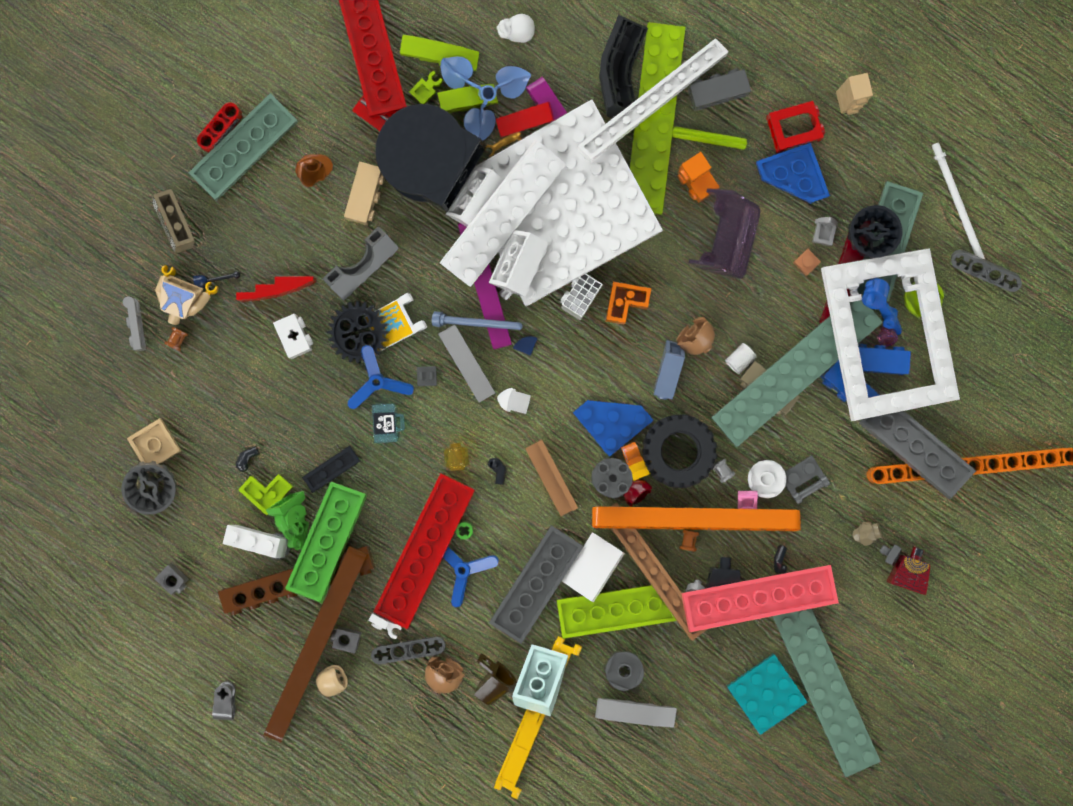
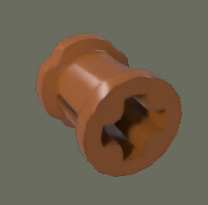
[164,327,188,351]
[679,530,699,552]

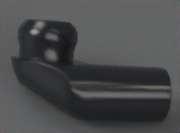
[235,446,260,472]

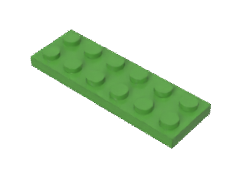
[285,482,367,603]

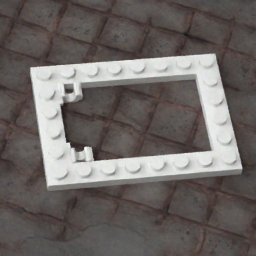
[821,248,960,421]

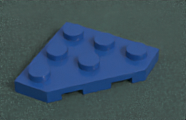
[756,142,830,204]
[573,400,653,457]

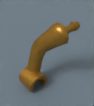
[485,132,522,157]

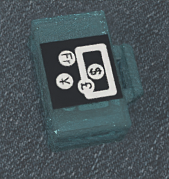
[372,403,405,443]

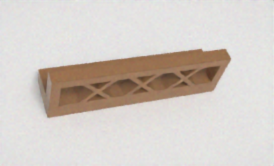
[525,440,578,516]

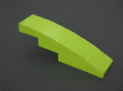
[400,35,479,71]

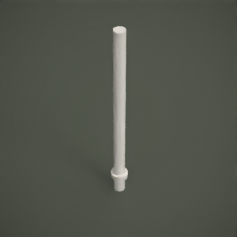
[932,142,985,259]

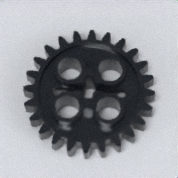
[327,301,390,363]

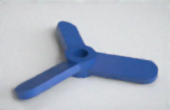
[348,345,414,409]
[443,547,499,607]

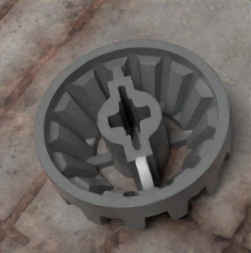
[121,461,177,514]

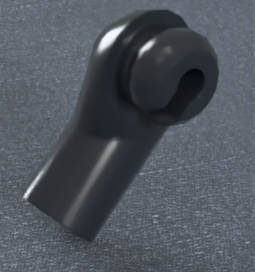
[488,458,507,485]
[774,545,787,574]

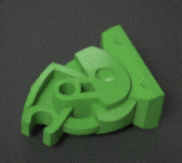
[266,491,309,550]

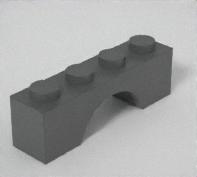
[323,226,399,301]

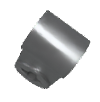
[212,681,236,720]

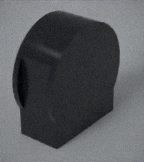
[375,104,486,212]

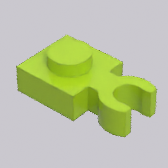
[409,71,443,104]

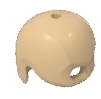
[316,665,348,697]

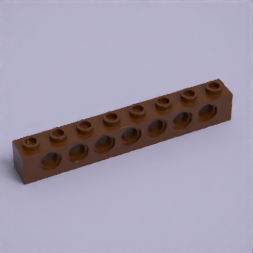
[218,545,375,616]

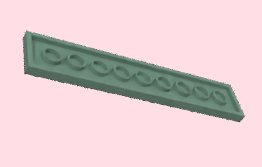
[711,293,883,447]
[772,609,881,777]

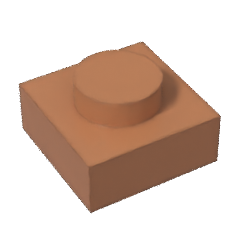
[793,249,821,276]

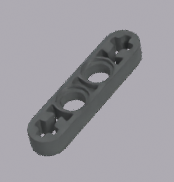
[951,250,1022,292]
[371,636,446,664]

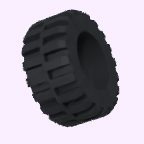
[642,414,718,488]

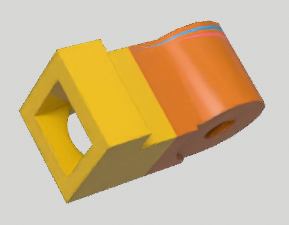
[621,442,649,481]

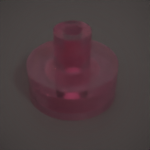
[877,327,898,347]

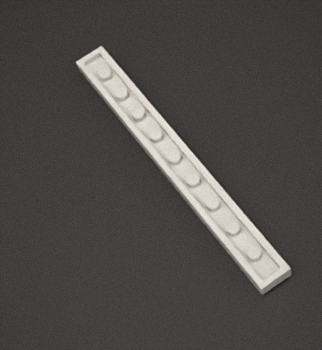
[577,38,729,163]

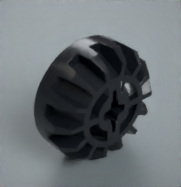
[847,205,903,259]

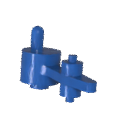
[862,278,902,335]

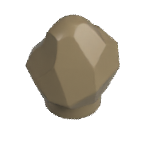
[852,522,882,546]

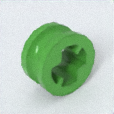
[456,522,473,540]

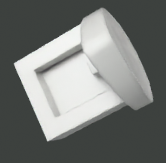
[497,388,531,414]

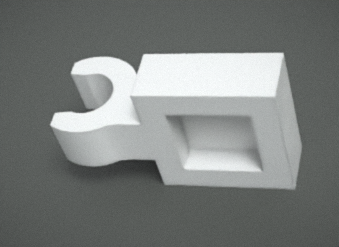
[368,612,402,639]

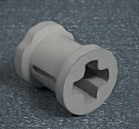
[713,458,735,483]

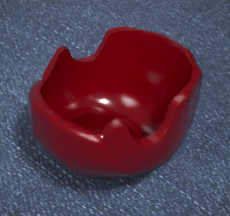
[624,479,653,507]

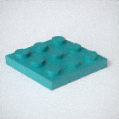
[727,653,807,735]

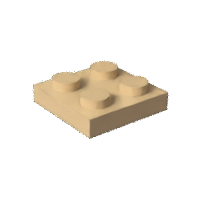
[127,418,181,464]

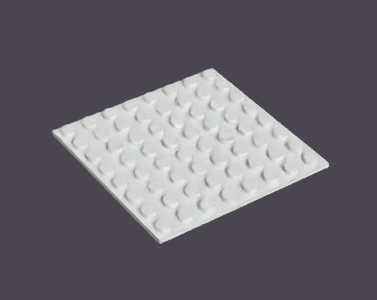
[477,99,663,307]

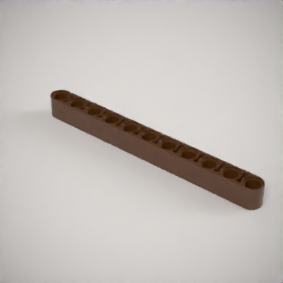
[263,546,367,743]

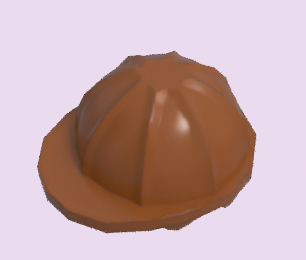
[295,154,333,187]

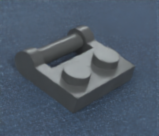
[785,455,830,505]

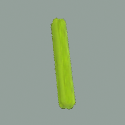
[672,126,747,150]

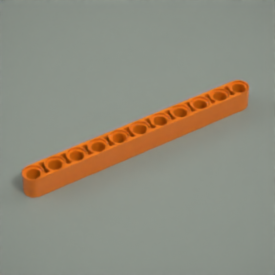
[866,448,1073,484]
[592,507,801,531]

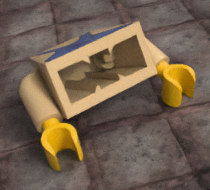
[155,265,218,325]

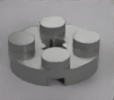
[605,651,644,691]

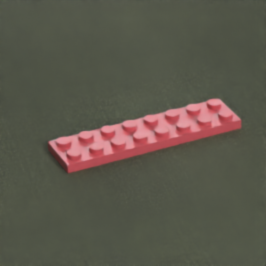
[681,565,839,632]

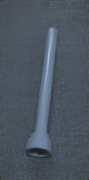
[432,311,522,330]

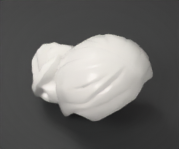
[497,14,535,43]

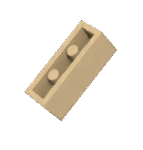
[836,73,873,115]
[344,161,385,226]

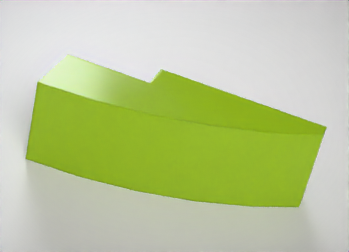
[437,84,498,113]

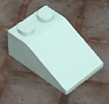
[512,644,568,716]

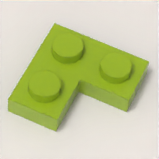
[238,474,293,516]

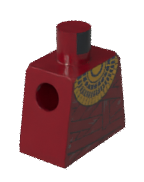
[886,547,931,595]

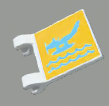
[364,293,427,351]

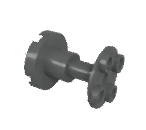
[591,458,633,498]

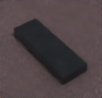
[302,445,361,493]

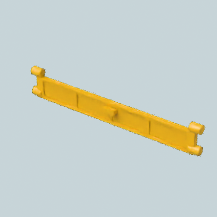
[494,636,582,799]

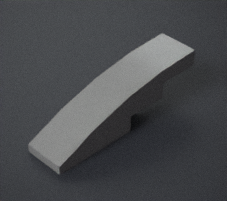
[438,324,495,403]
[595,698,677,728]

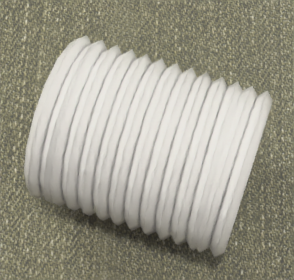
[725,343,757,374]

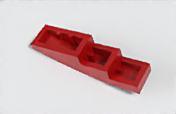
[236,276,316,302]

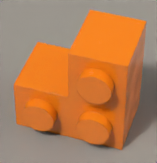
[677,152,720,203]
[605,281,651,325]

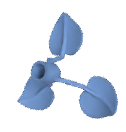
[441,57,531,141]

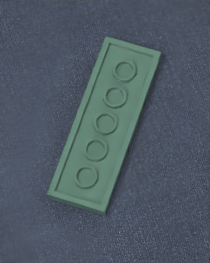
[189,93,298,201]
[857,181,923,302]

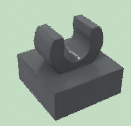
[417,366,437,387]
[879,544,902,566]

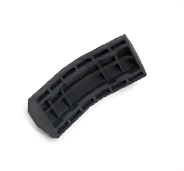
[599,15,648,119]

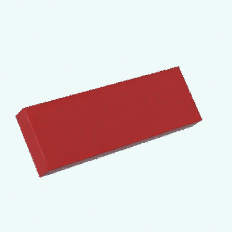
[496,102,555,138]

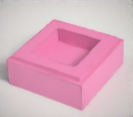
[737,491,758,509]

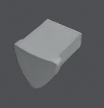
[812,217,838,247]

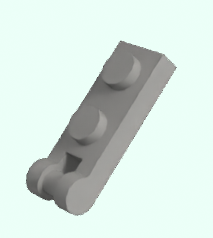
[123,297,146,351]

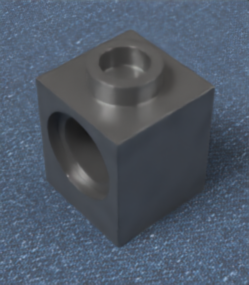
[155,563,189,595]
[330,626,362,654]

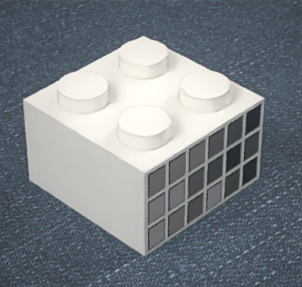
[561,274,603,320]

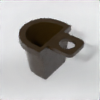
[474,653,517,705]

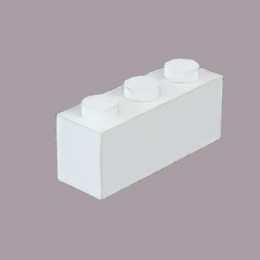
[223,525,288,558]

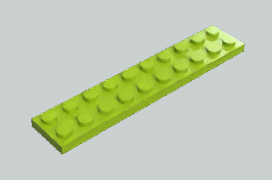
[629,22,685,215]

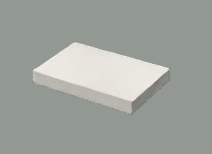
[562,532,625,602]

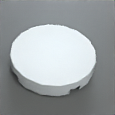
[748,460,787,498]

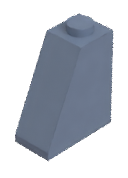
[654,340,685,400]

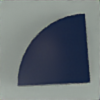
[513,337,538,356]

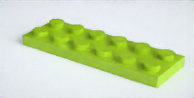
[557,585,677,639]

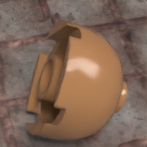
[677,317,715,355]
[425,656,465,694]

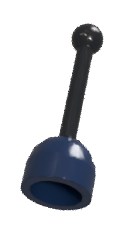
[193,271,240,289]

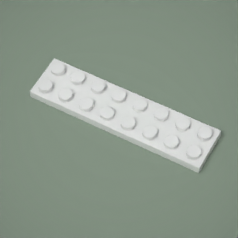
[440,139,566,287]

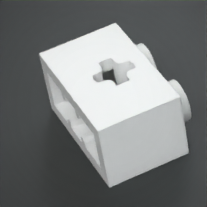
[273,314,313,359]

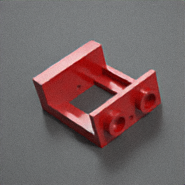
[766,101,825,154]

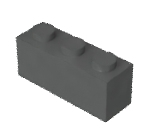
[688,69,751,111]

